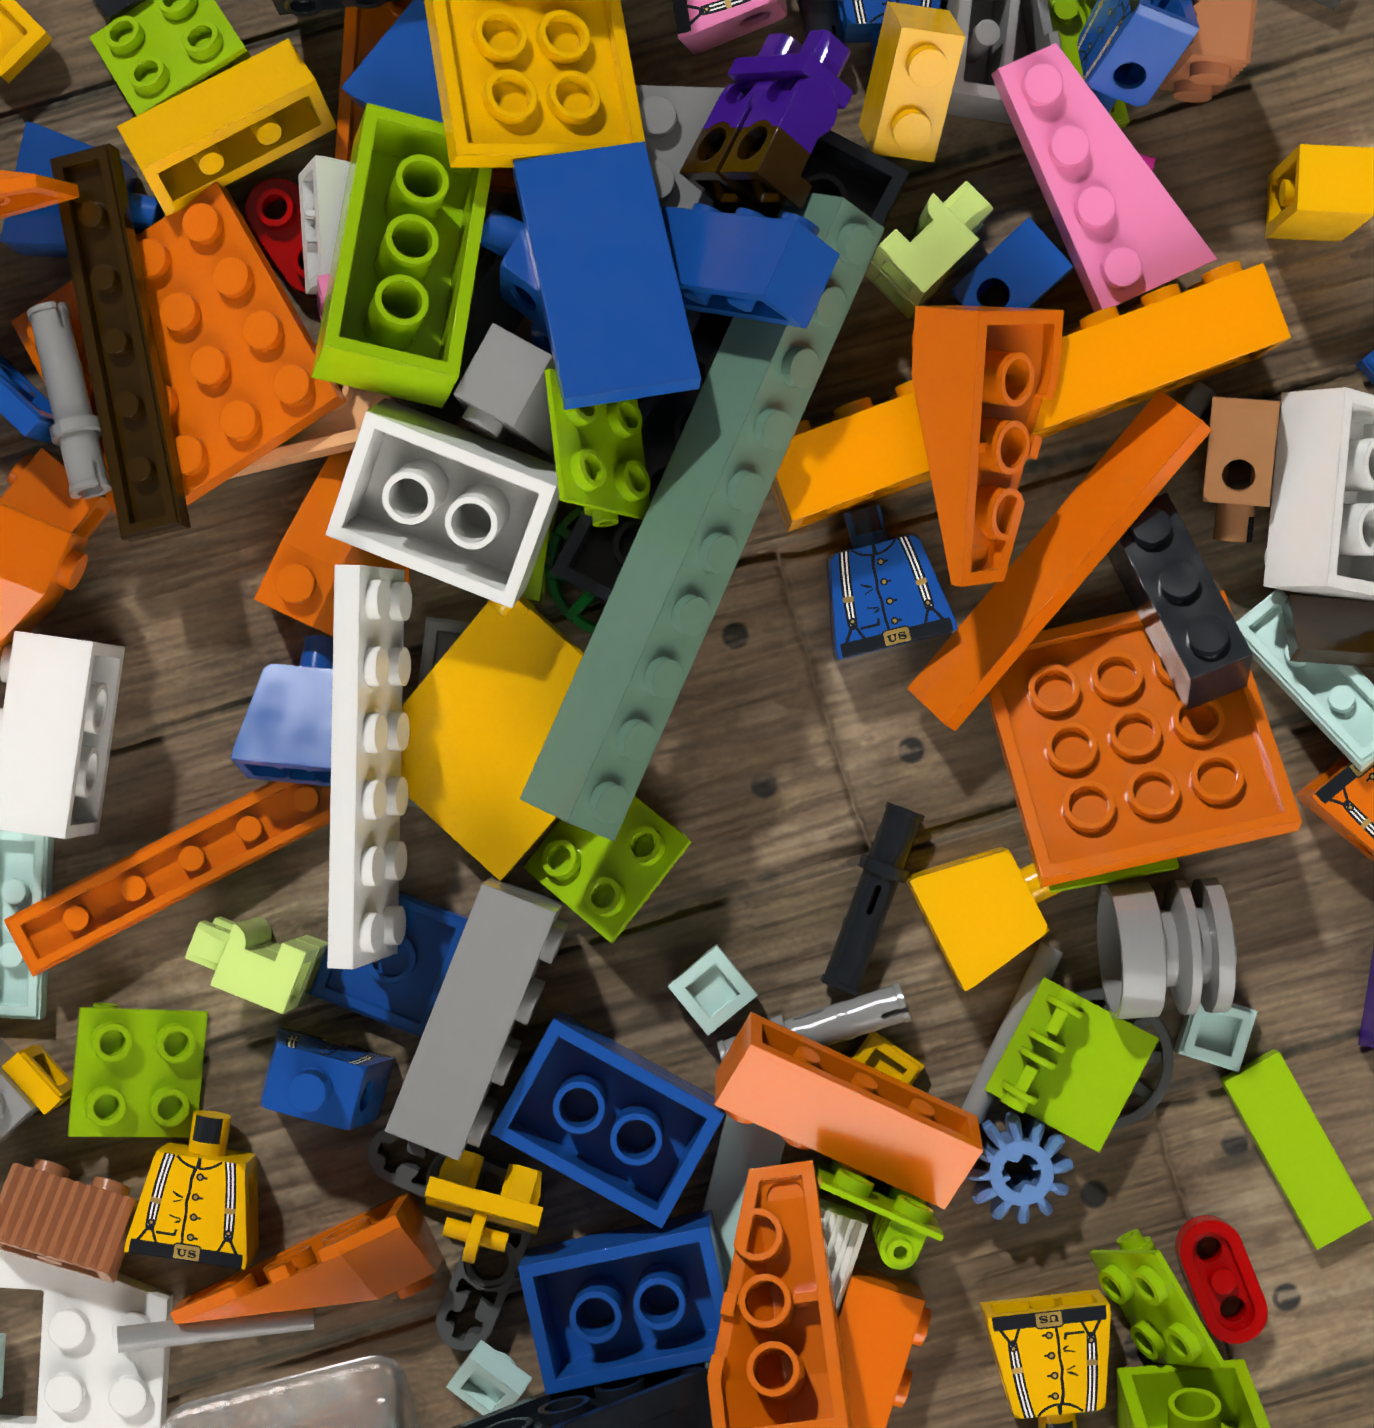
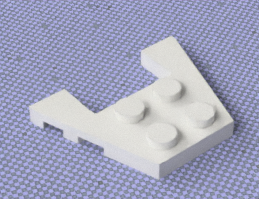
[0,1250,173,1428]

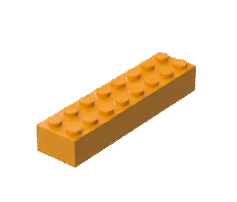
[771,260,1291,533]

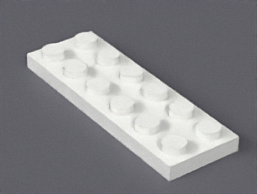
[327,564,412,970]

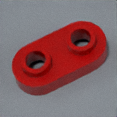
[245,178,317,298]
[1175,1215,1268,1344]

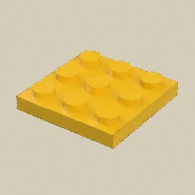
[424,0,647,168]

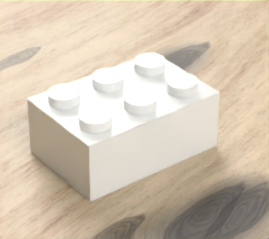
[1263,387,1374,601]
[325,398,559,608]
[0,631,125,839]

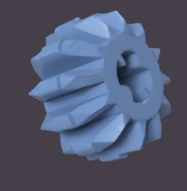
[965,1112,1073,1224]

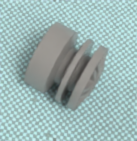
[1096,877,1237,1019]

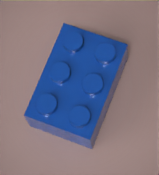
[490,1010,725,1229]
[518,1209,728,1395]

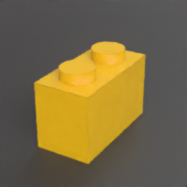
[859,1,966,162]
[1265,144,1374,242]

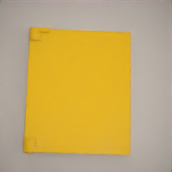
[401,595,584,881]

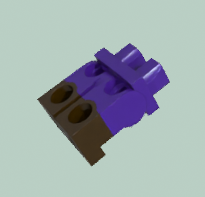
[679,29,853,210]

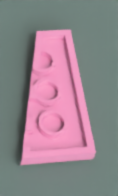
[991,43,1217,313]

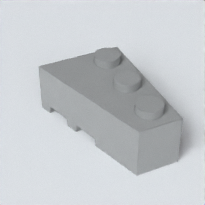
[453,323,555,465]

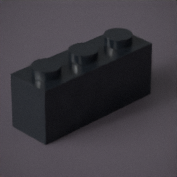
[1107,493,1253,710]

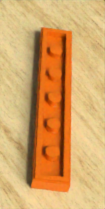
[907,389,1212,731]
[4,781,331,977]

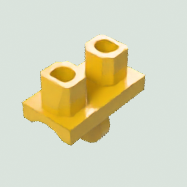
[424,1150,544,1264]

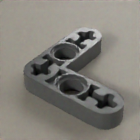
[367,1125,544,1351]

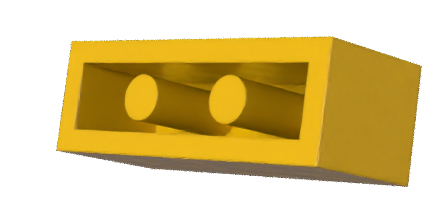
[116,38,337,217]

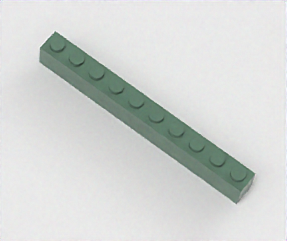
[520,193,885,841]

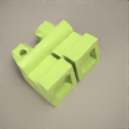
[865,181,993,319]
[185,916,328,1014]

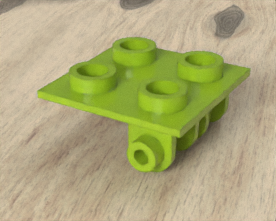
[89,0,251,116]
[544,368,650,527]
[523,796,692,944]
[984,977,1160,1153]
[67,1002,208,1138]
[814,1158,944,1270]
[1089,1229,1226,1368]

